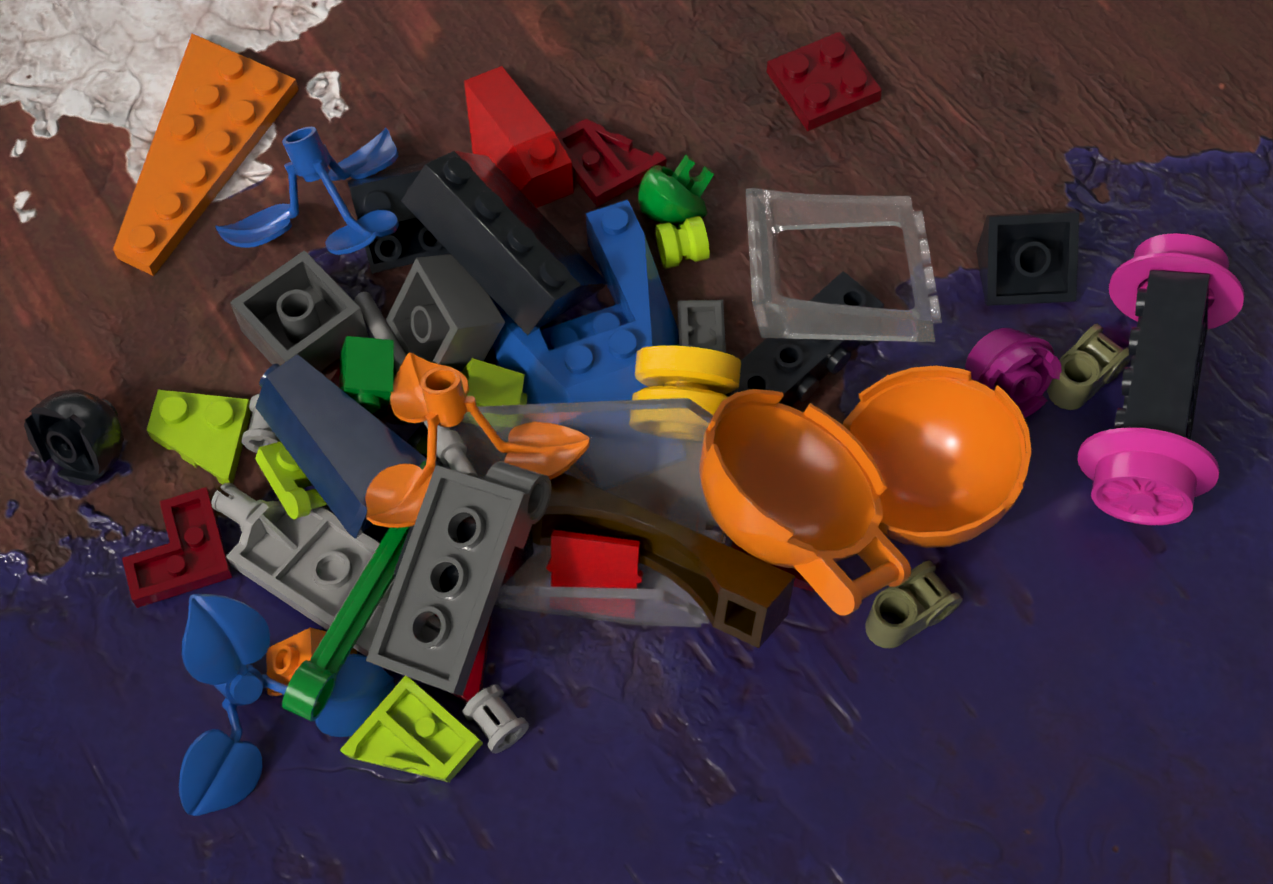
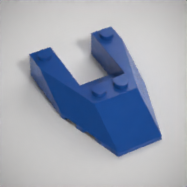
[488,200,688,491]

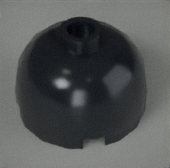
[24,389,124,485]

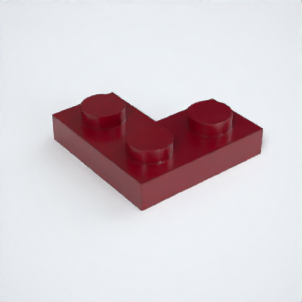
[122,487,233,608]

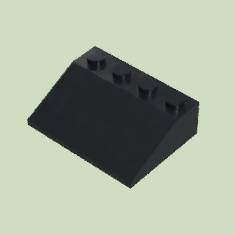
[401,151,607,336]

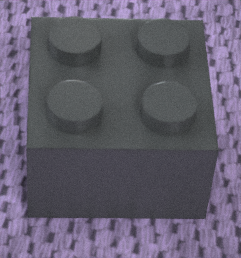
[230,250,368,372]
[386,254,505,372]

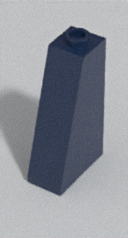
[255,354,427,539]

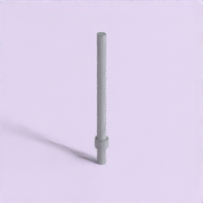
[354,292,478,478]

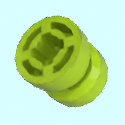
[655,216,710,269]

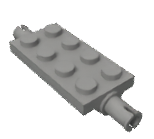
[211,483,441,656]

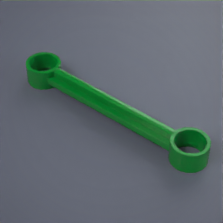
[282,460,445,722]

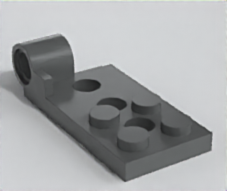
[366,461,551,696]

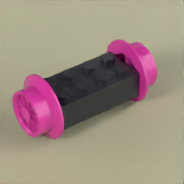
[1077,233,1244,525]

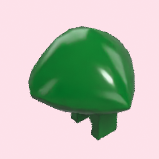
[638,155,714,224]

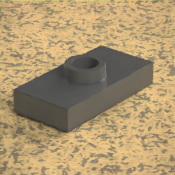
[678,300,726,353]

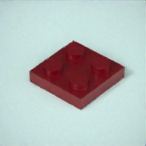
[766,31,882,131]

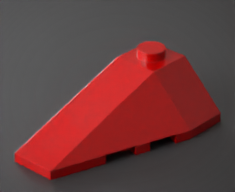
[464,66,574,208]

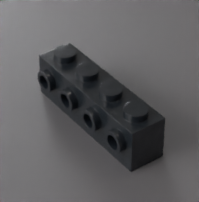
[724,271,884,407]

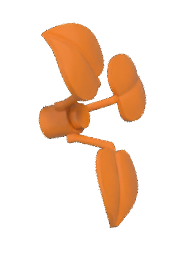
[365,352,590,528]

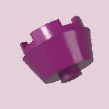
[965,328,1062,418]

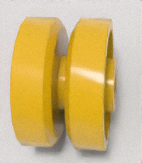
[630,345,741,434]

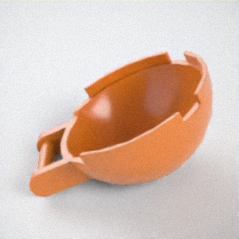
[843,365,1031,548]
[699,389,911,616]

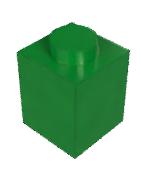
[339,336,394,413]

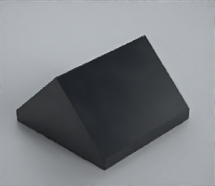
[976,211,1080,306]

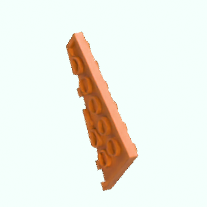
[113,33,299,276]

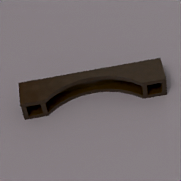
[532,473,795,648]

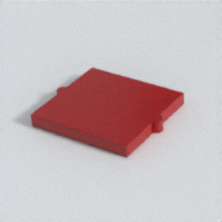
[546,530,644,611]

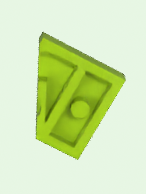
[147,390,251,485]
[340,676,483,782]

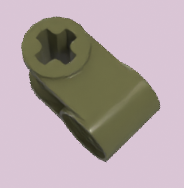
[1047,323,1132,410]
[865,560,963,648]

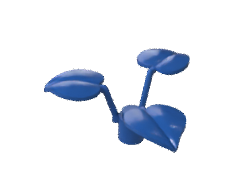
[215,126,399,255]
[179,594,395,816]

